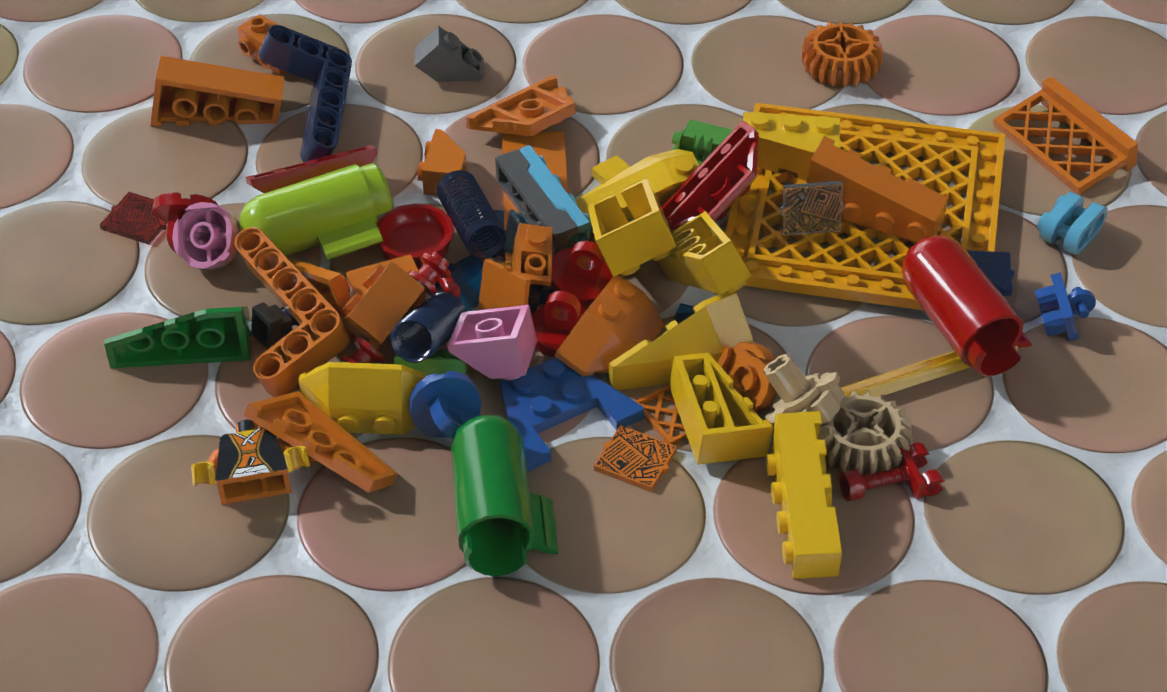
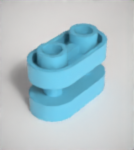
[1037,191,1108,255]

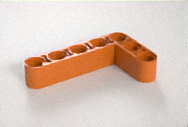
[235,227,350,397]

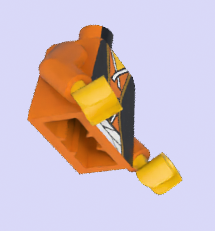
[191,419,310,505]

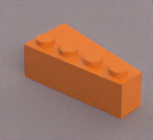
[150,55,285,126]
[806,136,948,242]

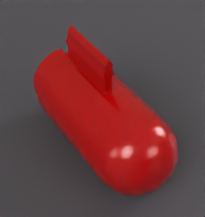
[901,235,1032,376]

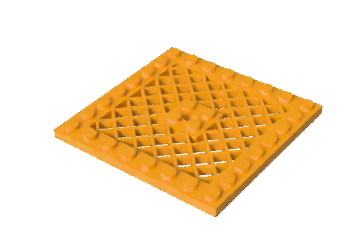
[725,103,1006,311]

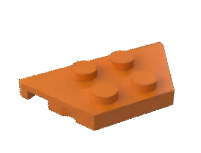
[466,75,576,136]

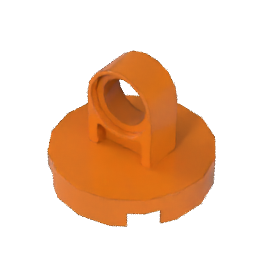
[718,342,777,413]

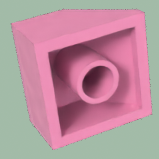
[447,305,538,380]

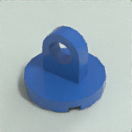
[409,371,482,439]

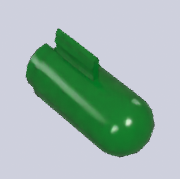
[451,415,559,576]

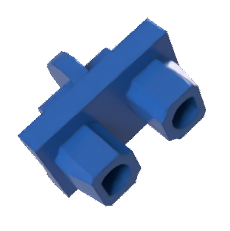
[1035,272,1096,341]

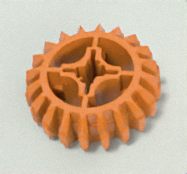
[801,21,883,89]

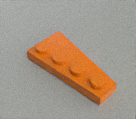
[244,391,398,493]

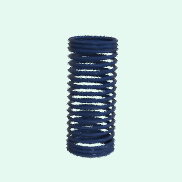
[437,170,507,259]
[391,292,466,363]

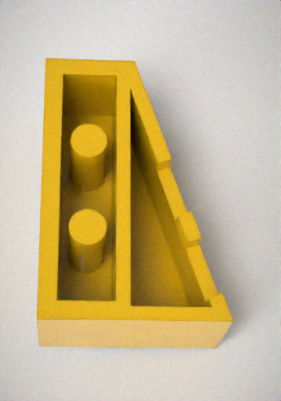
[743,112,840,181]
[669,352,773,465]

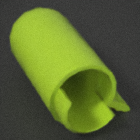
[239,163,394,260]

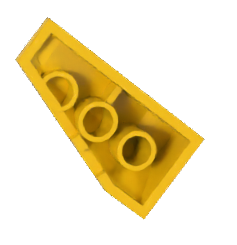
[576,149,699,220]
[609,292,753,391]

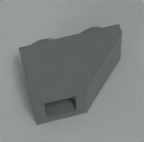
[415,26,484,82]

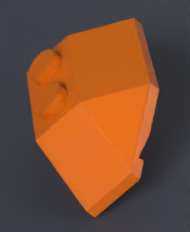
[554,274,665,377]

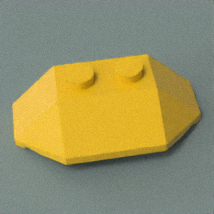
[299,362,427,435]

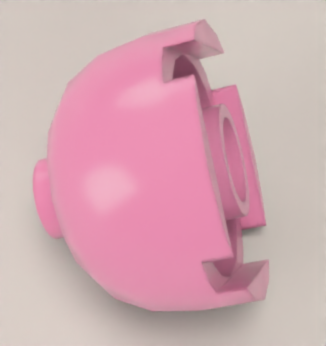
[172,202,240,270]

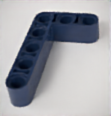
[258,25,352,162]

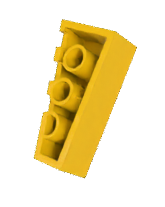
[657,211,752,295]
[766,411,842,579]

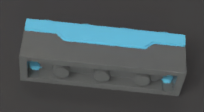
[495,145,593,257]

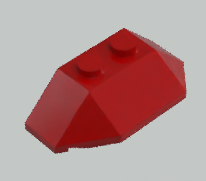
[661,120,759,230]
[245,145,378,193]

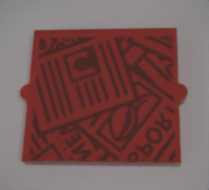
[100,192,168,245]

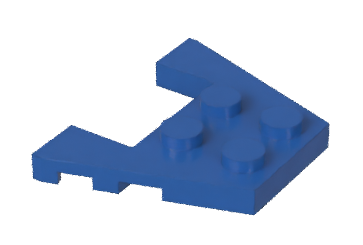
[499,357,644,472]

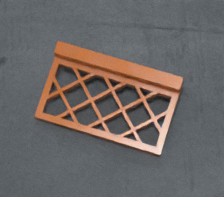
[993,76,1138,195]

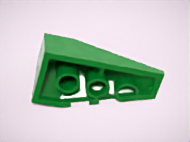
[104,306,252,368]

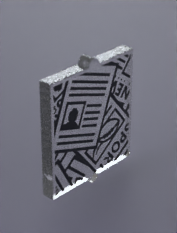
[779,181,845,236]

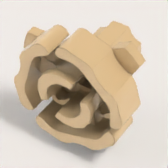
[762,354,844,429]

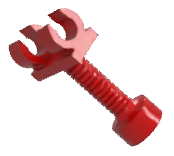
[839,442,945,501]

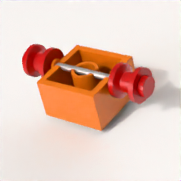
[340,252,451,363]

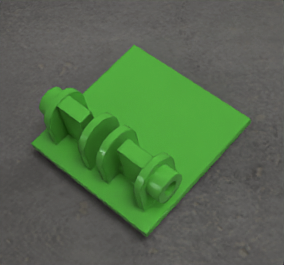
[672,119,733,166]

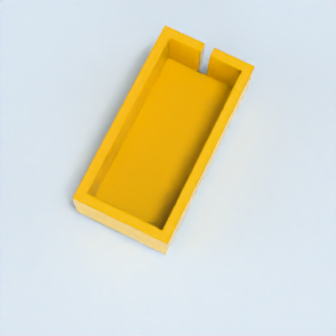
[588,178,677,277]

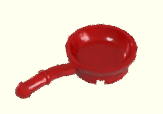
[377,203,460,297]

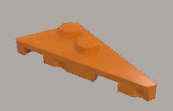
[287,257,356,338]

